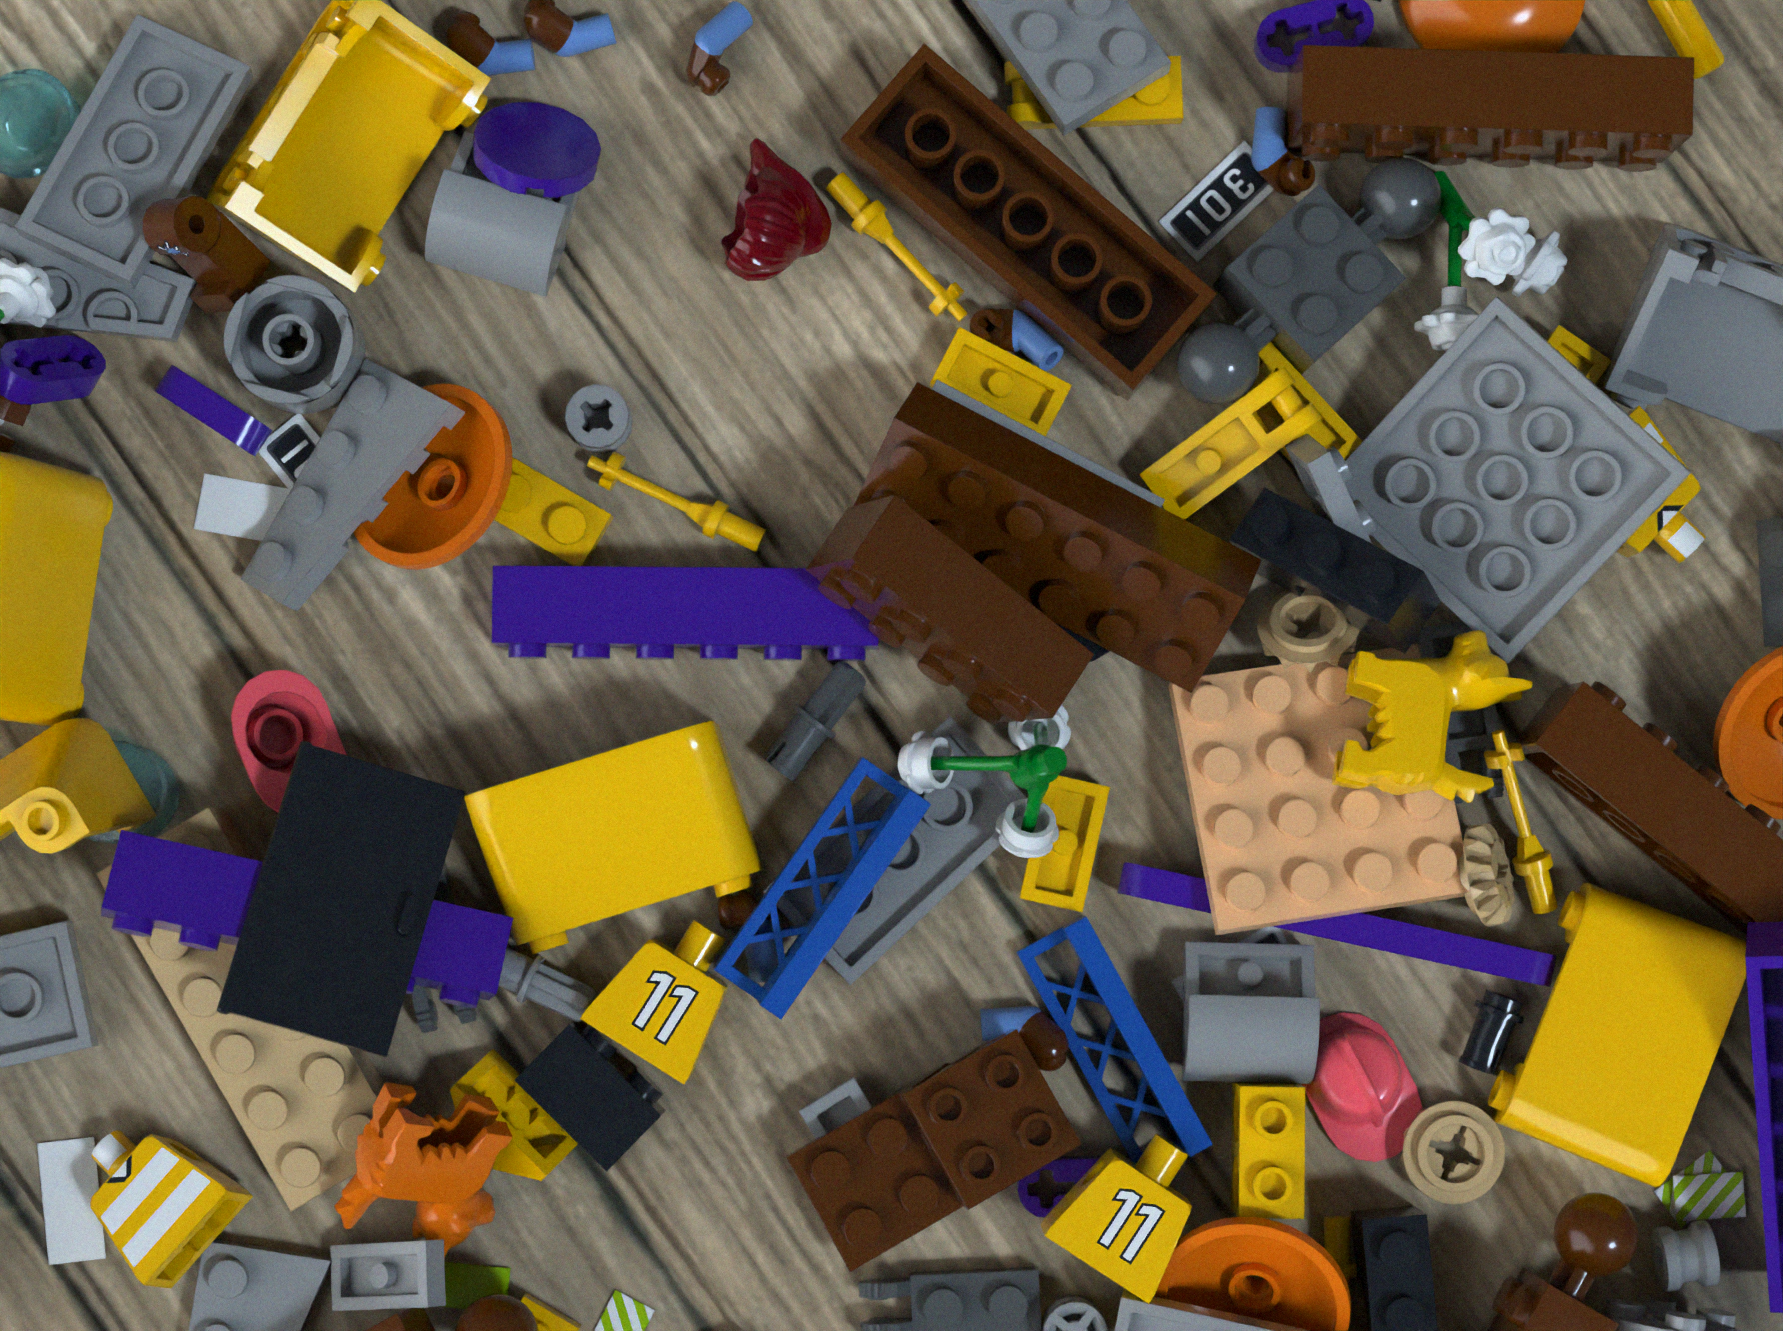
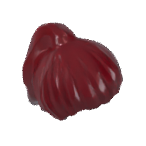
[721,138,832,281]

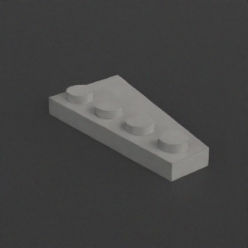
[0,208,198,342]
[241,358,466,611]
[189,1239,331,1331]

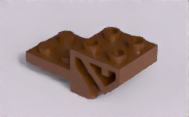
[785,1029,1081,1272]

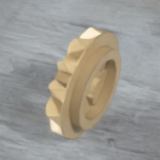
[1257,588,1361,673]
[1458,823,1515,927]
[1400,1100,1505,1204]

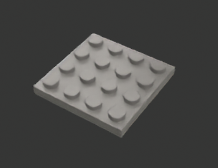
[1344,297,1692,663]

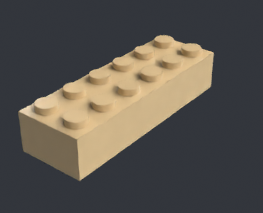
[96,807,384,1211]

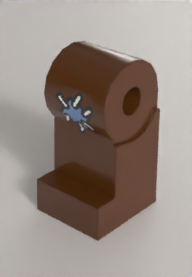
[142,196,271,313]

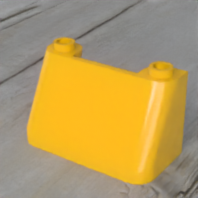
[206,0,491,293]
[0,451,113,727]
[0,718,157,854]
[464,721,763,954]
[1488,883,1747,1188]

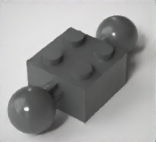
[1177,157,1442,405]

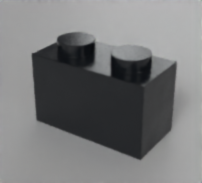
[515,1021,666,1172]

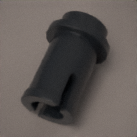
[1458,990,1525,1076]

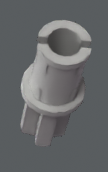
[499,947,596,1022]

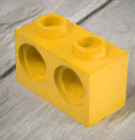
[1231,1082,1305,1219]

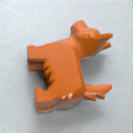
[334,1082,513,1258]

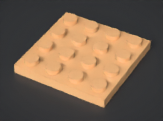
[1168,644,1469,935]

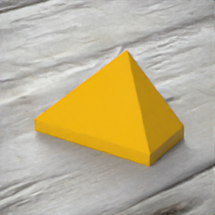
[450,1049,578,1181]

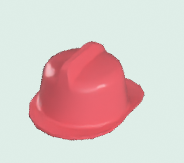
[231,670,347,813]
[1301,1012,1422,1162]

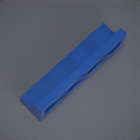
[713,756,931,1019]
[1016,915,1213,1164]

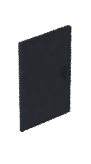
[217,741,466,1057]

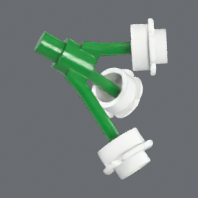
[898,705,1071,858]

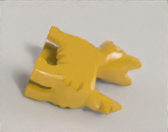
[1332,630,1533,803]

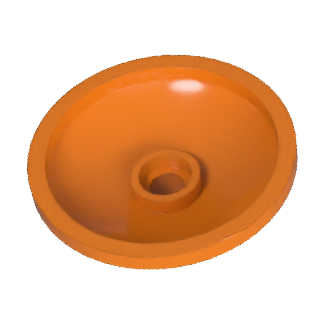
[1398,0,1585,53]
[353,384,513,570]
[1713,646,1783,820]
[1155,1217,1351,1331]

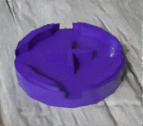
[472,102,601,198]

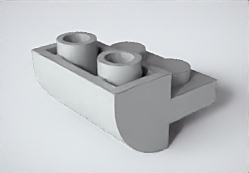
[425,131,582,297]
[1181,942,1320,1084]

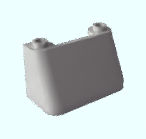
[1603,223,1783,450]

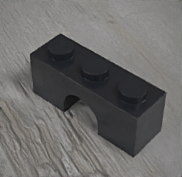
[1229,487,1440,654]
[1351,1206,1438,1331]

